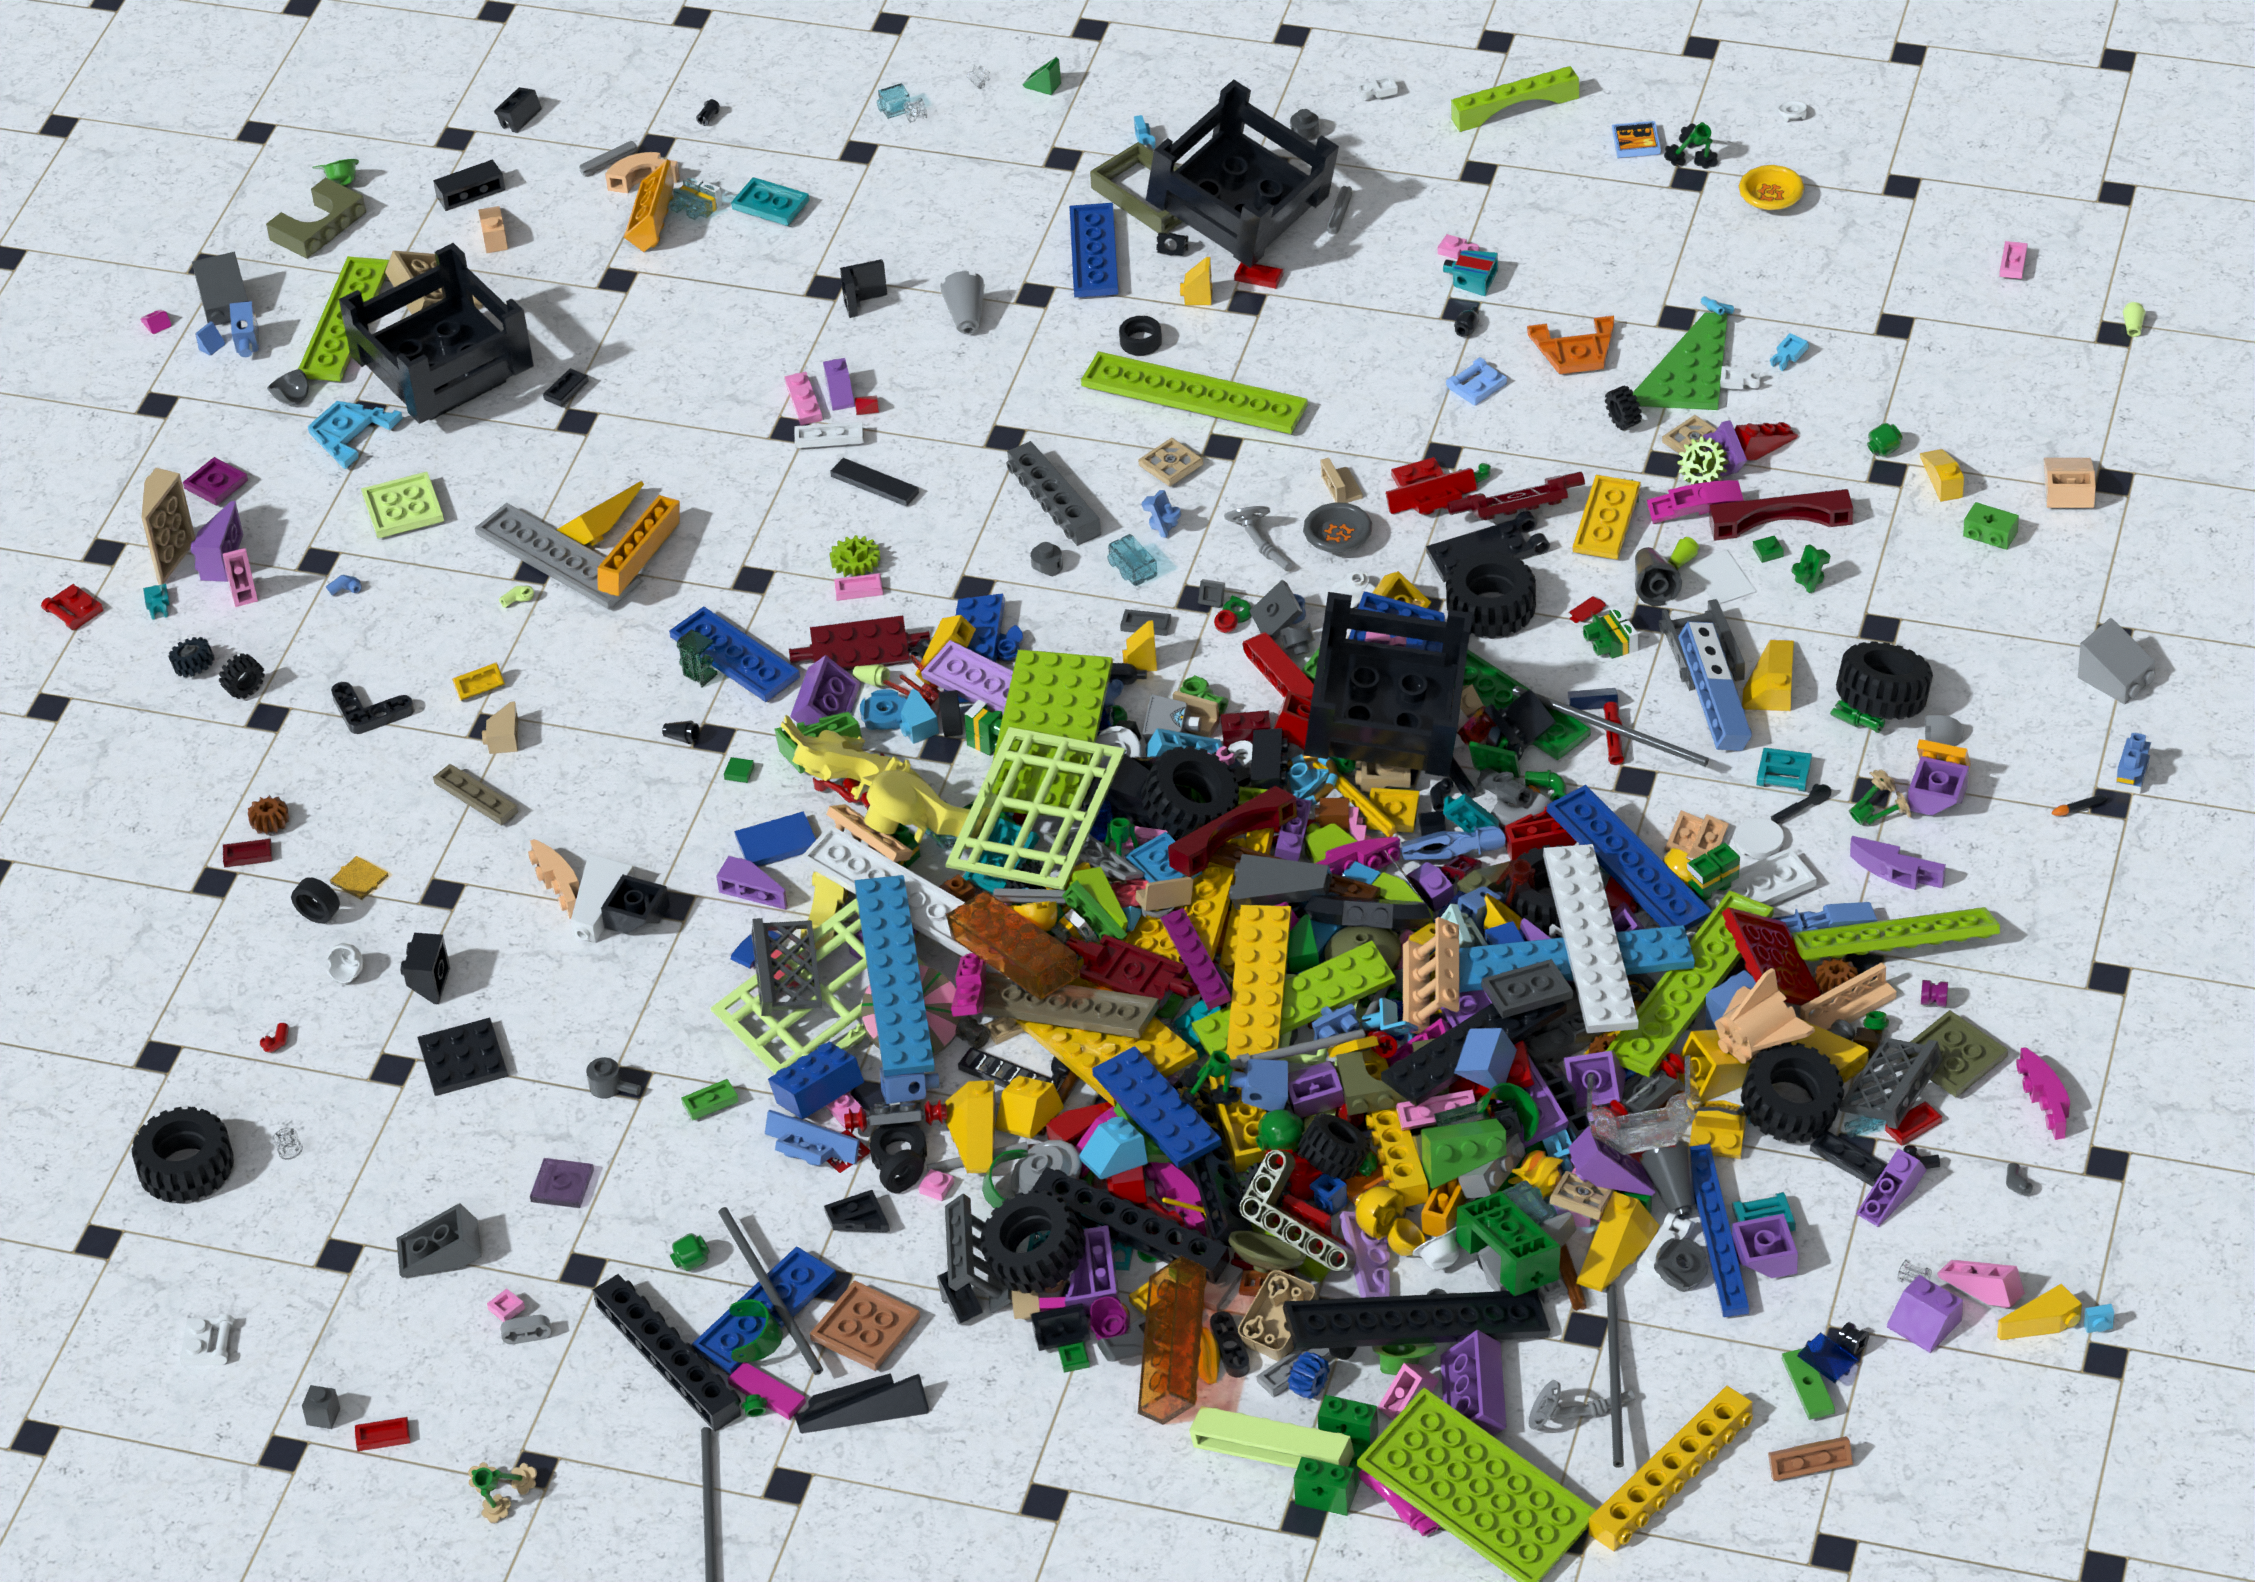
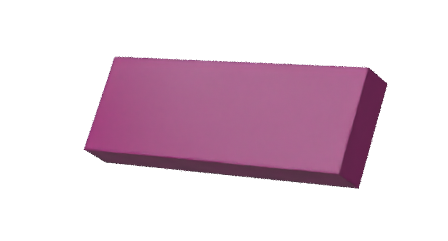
[727,1362,806,1420]

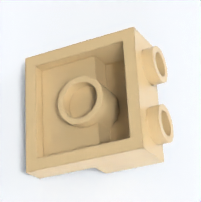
[1355,760,1411,792]

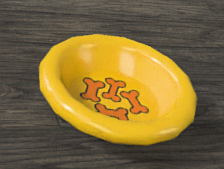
[1738,165,1805,210]

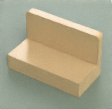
[1320,457,1363,503]
[1173,691,1219,738]
[1135,877,1193,911]

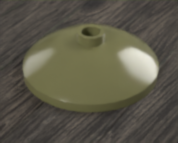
[1325,926,1400,971]
[1228,1231,1306,1273]

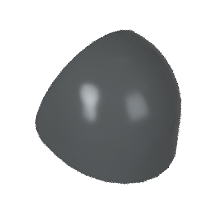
[267,369,309,405]

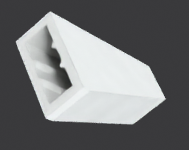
[571,854,635,943]

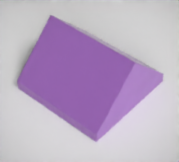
[1564,1050,1626,1108]

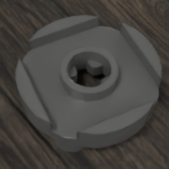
[1654,1238,1708,1292]

